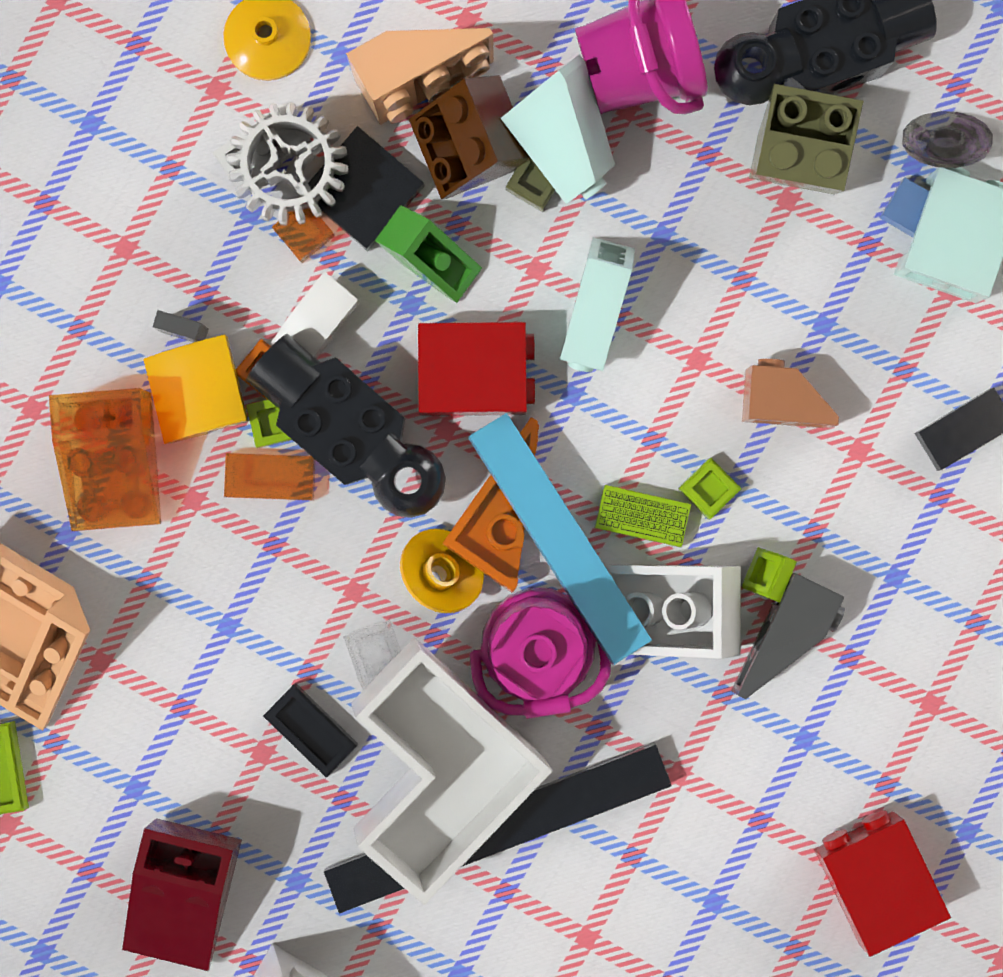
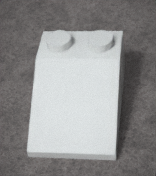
[597,565,741,659]

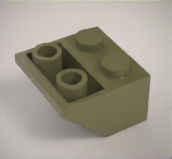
[749,84,863,195]

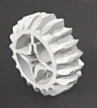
[226,102,348,226]

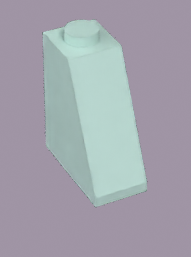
[501,54,615,204]
[560,237,635,372]

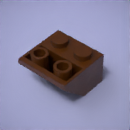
[409,75,531,200]

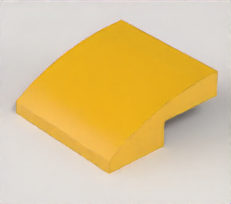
[143,334,249,444]

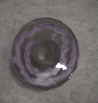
[902,111,993,168]

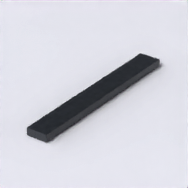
[324,742,672,914]

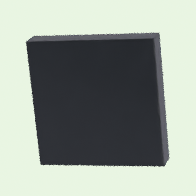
[307,126,425,251]

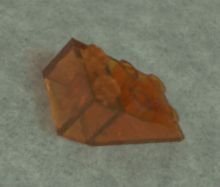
[49,388,161,531]

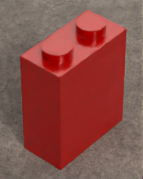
[418,322,535,416]
[814,810,951,957]

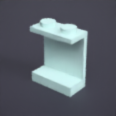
[894,165,1003,303]

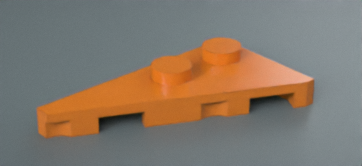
[442,417,539,593]

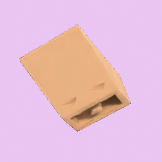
[346,28,494,125]

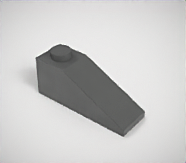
[731,573,845,699]

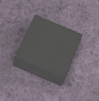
[152,310,209,342]

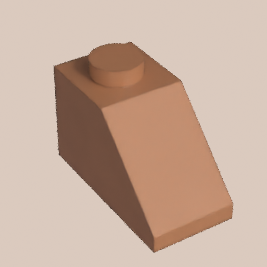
[742,359,839,428]

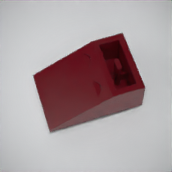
[122,818,242,971]

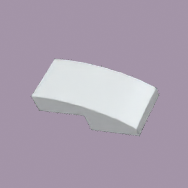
[271,271,360,359]

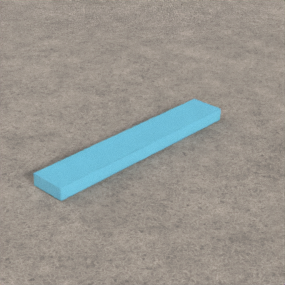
[468,413,652,665]

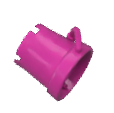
[575,0,708,115]
[469,588,611,719]

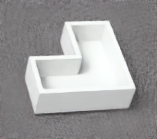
[351,637,552,905]

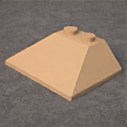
[0,543,90,731]

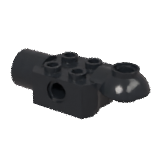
[714,0,937,106]
[246,334,446,518]

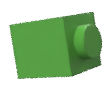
[375,205,482,303]

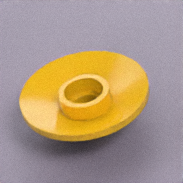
[224,0,311,81]
[400,529,484,613]

